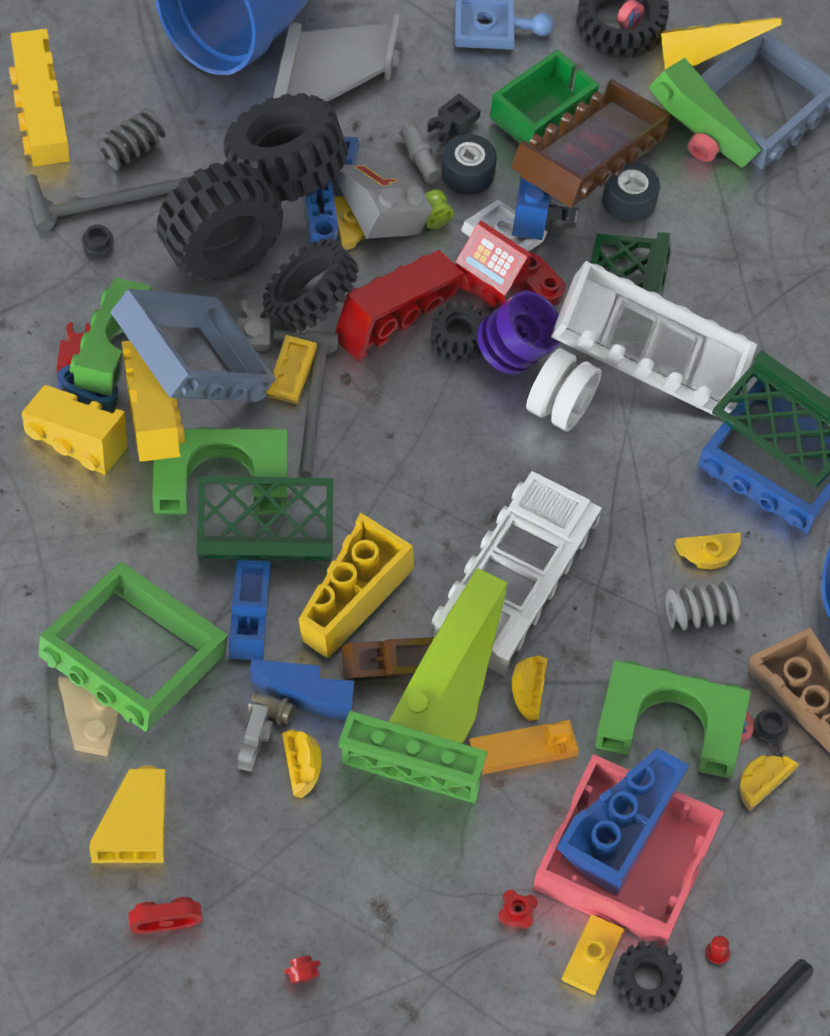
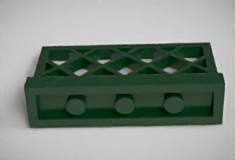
[591,232,671,351]
[712,350,830,489]
[197,476,333,561]

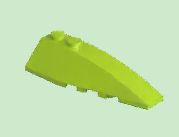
[389,568,508,744]

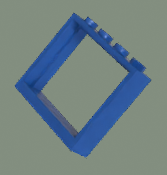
[698,379,830,534]

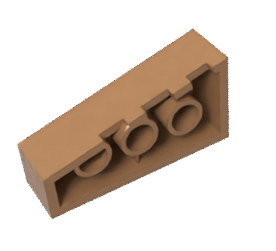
[748,627,830,753]

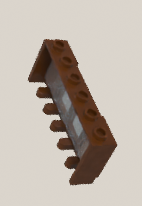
[511,79,671,208]

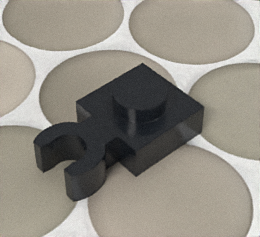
[427,93,481,142]
[545,204,579,225]

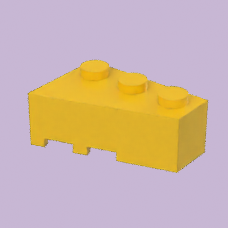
[22,385,128,475]

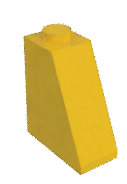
[90,765,166,863]

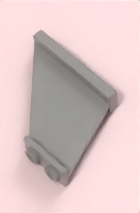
[273,15,404,102]

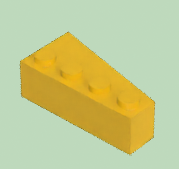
[9,28,70,167]
[299,513,415,659]

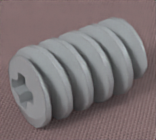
[665,581,740,630]

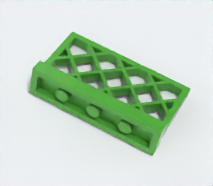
[339,711,488,804]

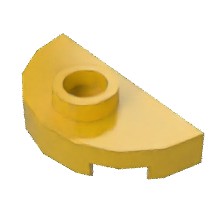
[334,196,365,250]
[674,532,741,570]
[511,655,548,722]
[282,730,322,798]
[739,755,799,811]

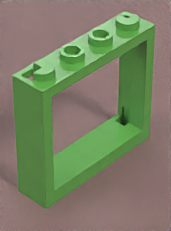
[38,561,228,732]

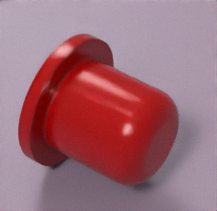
[705,936,731,964]

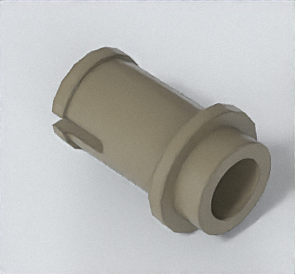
[248,690,295,725]

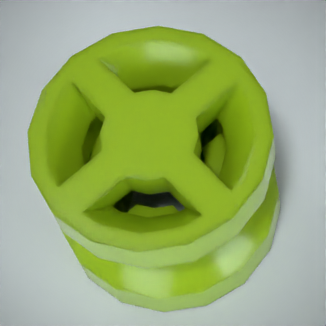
[425,190,454,229]

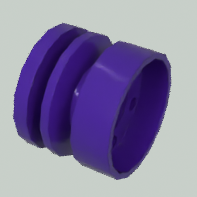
[477,291,561,375]

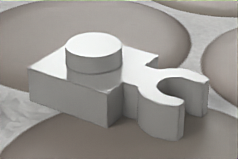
[238,300,270,352]
[238,704,273,772]

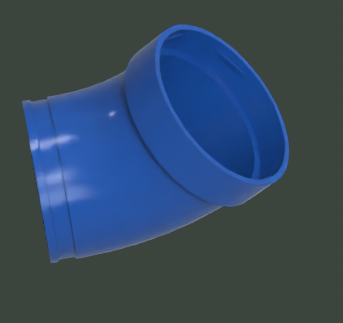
[155,0,309,75]

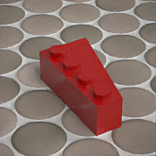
[335,250,464,362]

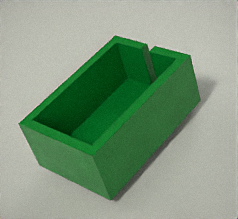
[490,49,599,144]

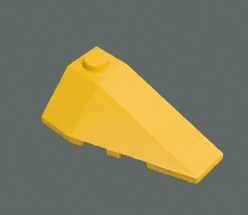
[661,17,782,69]

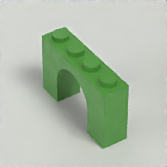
[152,427,287,514]
[595,660,751,779]

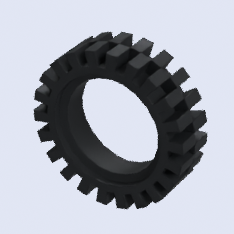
[576,0,669,58]
[262,238,359,333]

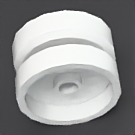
[526,348,602,432]

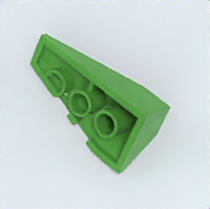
[648,57,761,168]

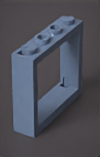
[701,32,830,169]
[111,289,276,402]

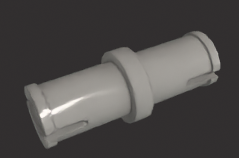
[399,123,442,183]

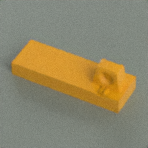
[468,719,579,775]

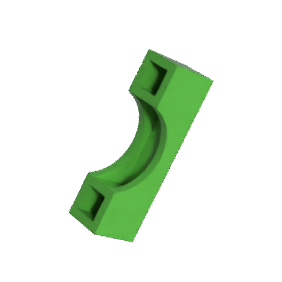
[70,277,152,396]

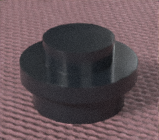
[82,224,114,255]
[754,709,789,743]

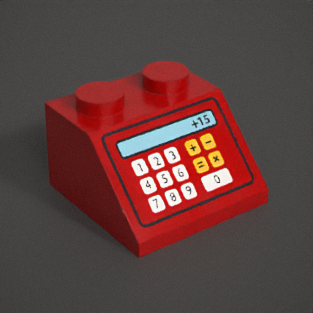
[455,220,531,309]

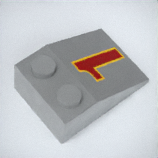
[335,162,433,239]

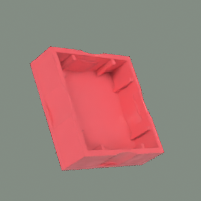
[532,754,724,948]

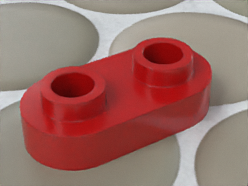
[526,253,566,306]
[128,897,203,934]

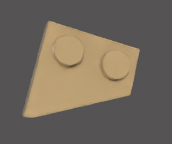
[58,676,120,757]

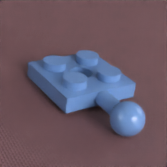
[454,0,554,49]

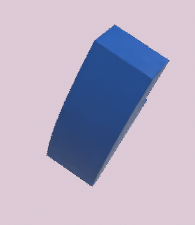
[229,559,271,660]
[250,659,354,721]

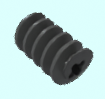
[98,108,166,171]

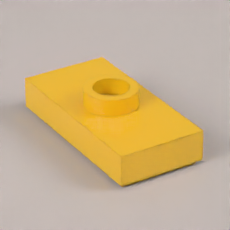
[266,335,317,405]
[562,914,624,996]

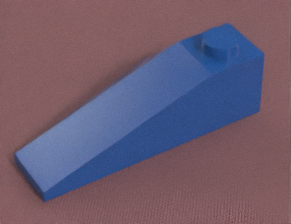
[557,748,689,896]

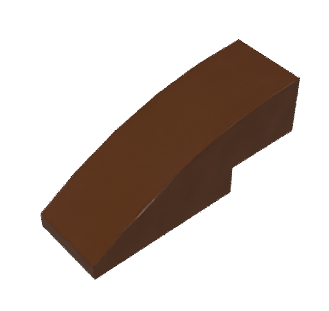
[341,637,435,680]

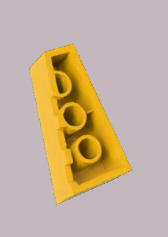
[122,341,185,462]

